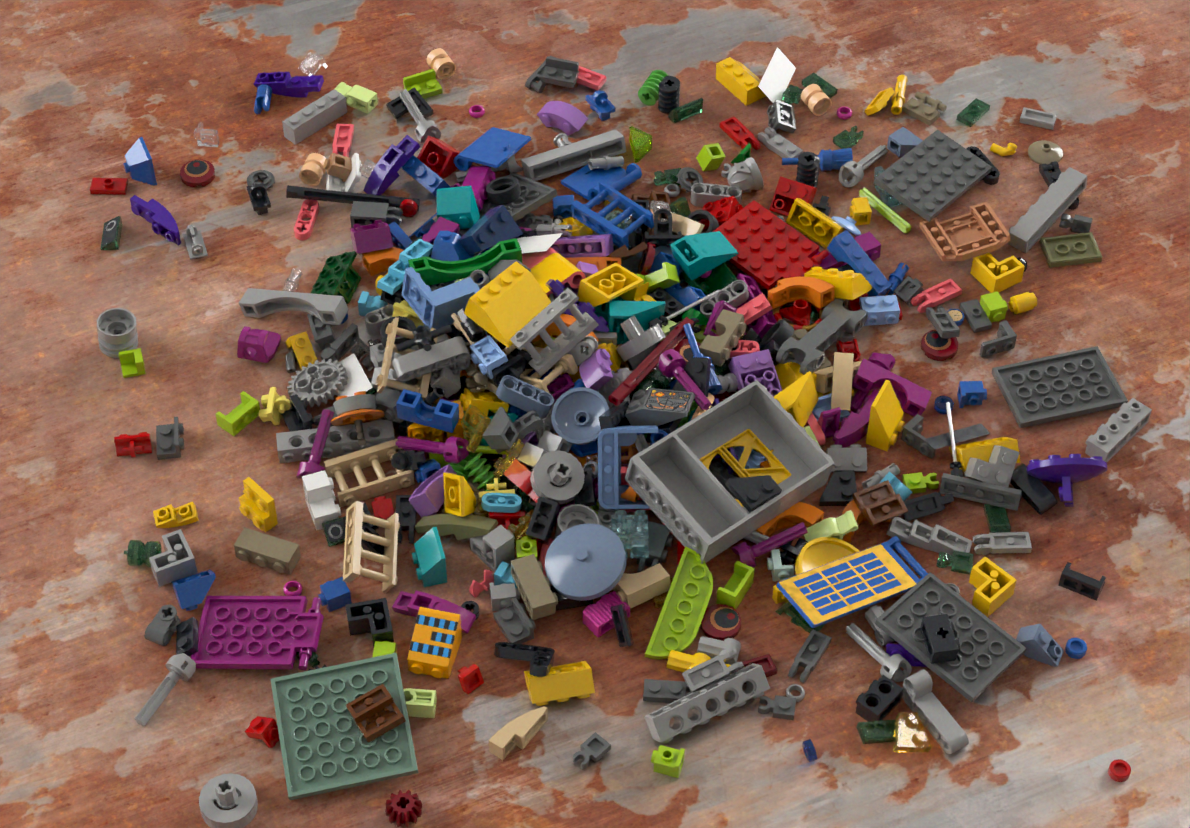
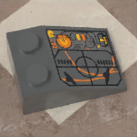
[625,388,695,426]

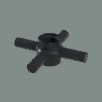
[396,324,452,353]

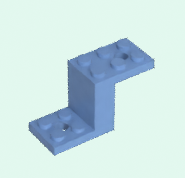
[401,267,488,336]

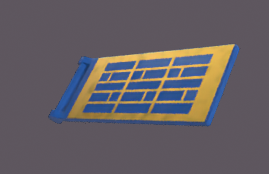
[776,536,928,628]

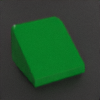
[731,144,751,164]
[682,308,709,325]

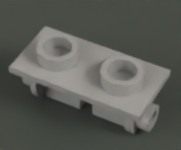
[183,225,208,260]

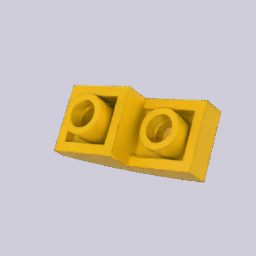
[153,502,199,528]

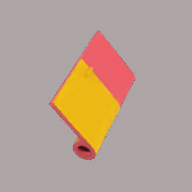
[522,247,586,296]

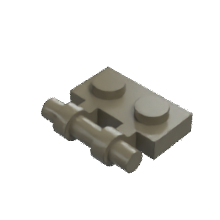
[902,91,947,126]

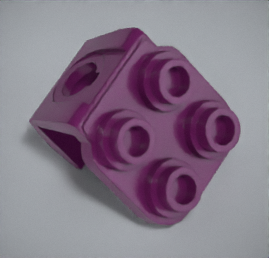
[237,326,281,363]

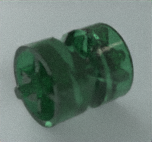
[633,369,670,393]
[124,540,162,567]

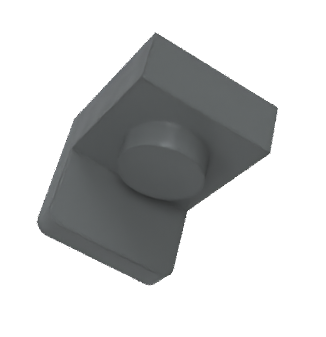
[893,276,924,305]

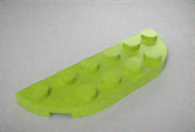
[644,546,713,659]

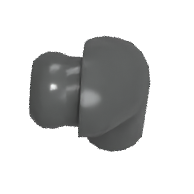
[285,350,297,373]

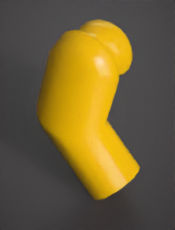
[990,143,1017,156]

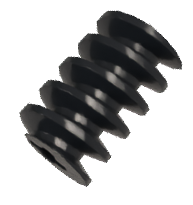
[658,76,680,113]
[796,152,820,187]

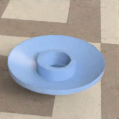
[831,216,862,236]

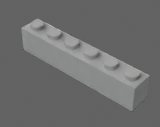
[521,129,626,181]
[1008,167,1087,253]

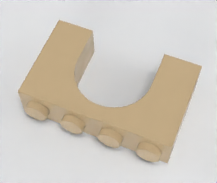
[610,527,671,609]

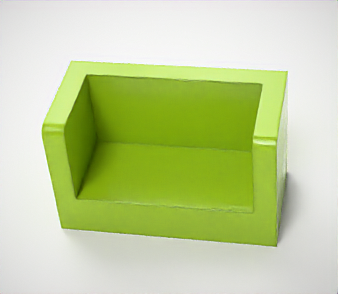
[635,262,680,295]
[216,391,260,436]
[716,561,755,610]

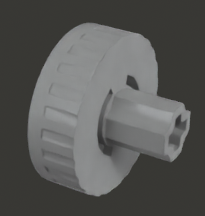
[616,315,666,362]
[530,450,585,505]
[199,773,258,828]

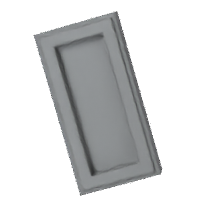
[1020,107,1057,130]

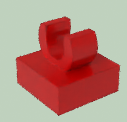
[457,664,484,694]

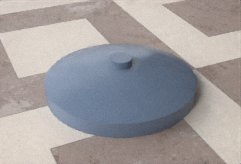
[545,523,627,601]

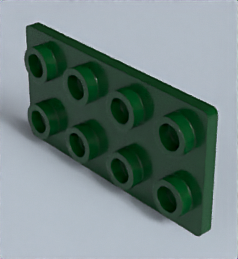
[311,251,362,304]
[681,263,740,302]

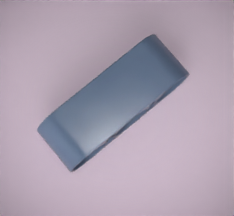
[496,375,554,417]

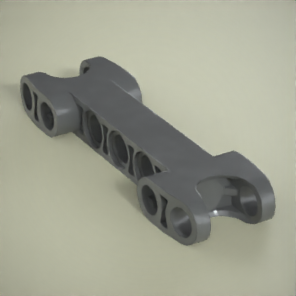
[776,298,868,375]

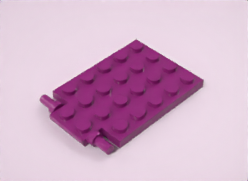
[191,596,324,670]

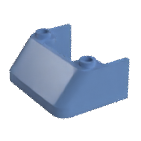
[598,425,658,509]

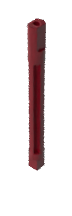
[608,317,694,406]

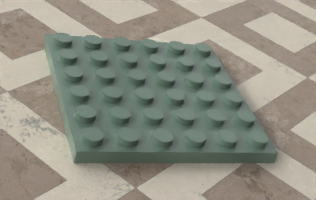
[271,653,419,800]

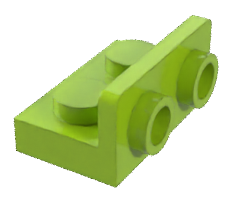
[403,69,443,99]

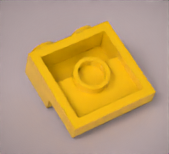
[459,388,509,418]
[239,477,278,532]

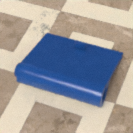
[454,127,531,171]
[561,163,642,205]

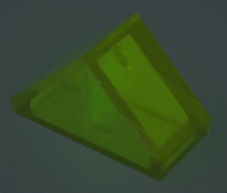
[629,126,652,163]

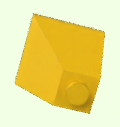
[443,472,476,517]

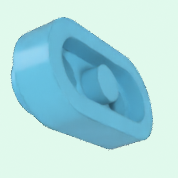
[481,493,522,513]

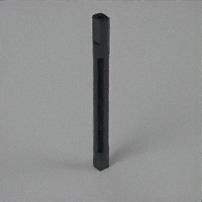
[286,185,420,211]

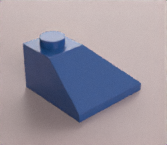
[123,137,157,186]
[431,230,475,261]
[171,569,216,611]

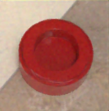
[400,199,418,217]
[1108,759,1131,782]

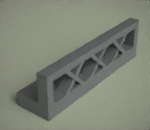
[940,473,1022,511]

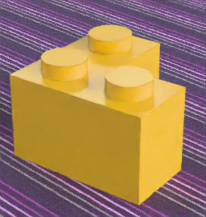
[970,253,1025,293]
[969,557,1017,617]

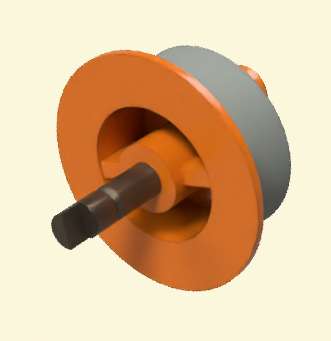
[330,391,385,446]

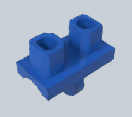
[585,90,616,121]

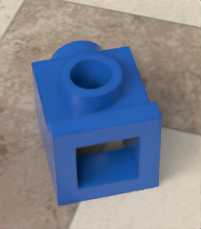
[552,195,574,218]
[957,381,987,408]

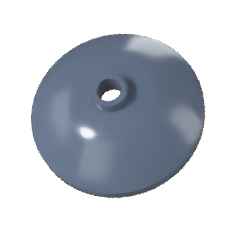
[551,387,609,445]

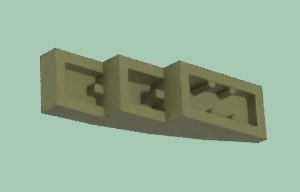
[415,514,498,540]

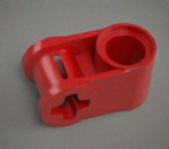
[836,339,861,362]

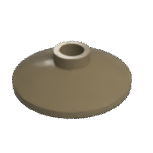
[1028,140,1063,165]

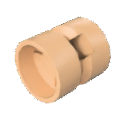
[427,48,456,80]
[801,84,832,116]
[299,153,326,186]

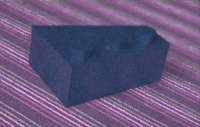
[459,205,523,254]

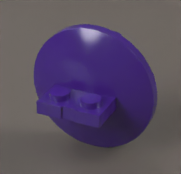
[1026,454,1107,507]

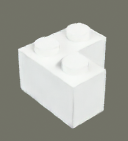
[302,470,341,531]

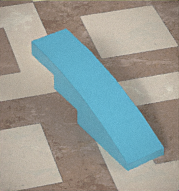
[377,239,433,295]

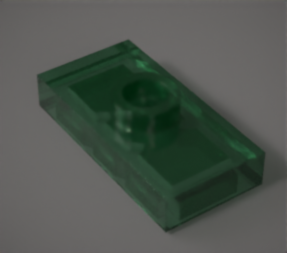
[802,73,838,98]
[956,98,990,127]
[984,504,1011,533]
[856,719,904,744]

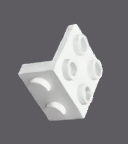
[326,153,361,193]

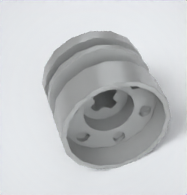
[97,308,138,358]
[554,504,599,539]

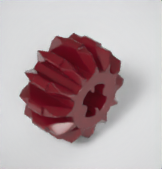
[385,790,422,828]

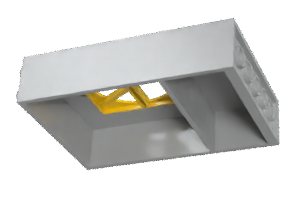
[625,380,835,563]

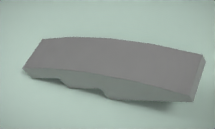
[887,517,973,558]

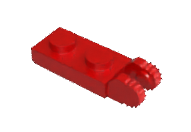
[719,116,760,151]

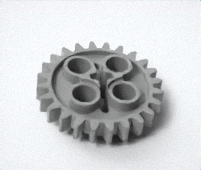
[287,359,348,408]

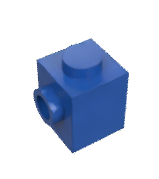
[414,459,441,484]
[318,577,352,612]

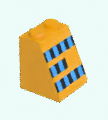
[407,607,462,679]

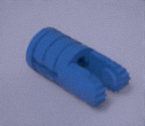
[254,85,272,114]

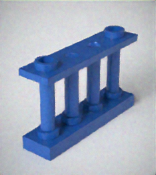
[571,181,654,248]

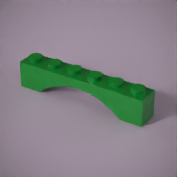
[408,238,522,286]

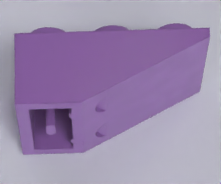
[729,349,782,397]

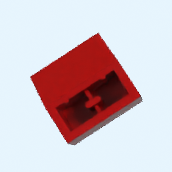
[769,176,817,216]

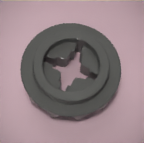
[676,167,703,193]
[247,170,275,191]

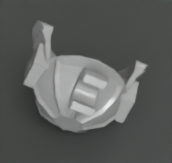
[721,157,764,193]

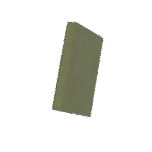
[1039,232,1103,268]

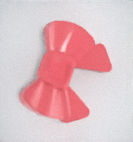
[469,570,494,598]

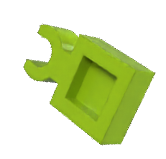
[902,472,939,494]

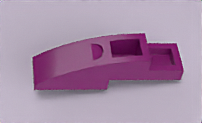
[833,389,879,448]
[392,590,476,634]

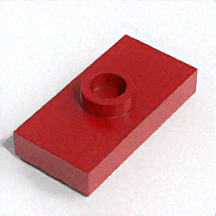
[90,178,128,195]

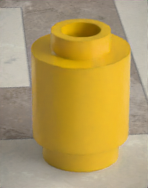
[1008,292,1037,314]

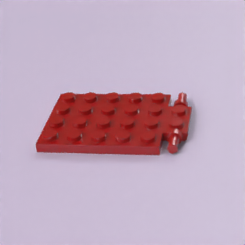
[712,200,829,290]

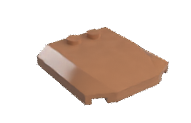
[920,202,1011,261]

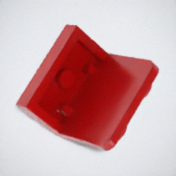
[699,196,743,230]

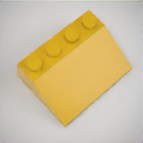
[464,261,551,348]

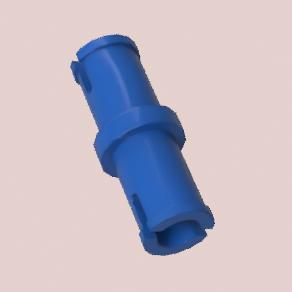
[888,263,909,295]

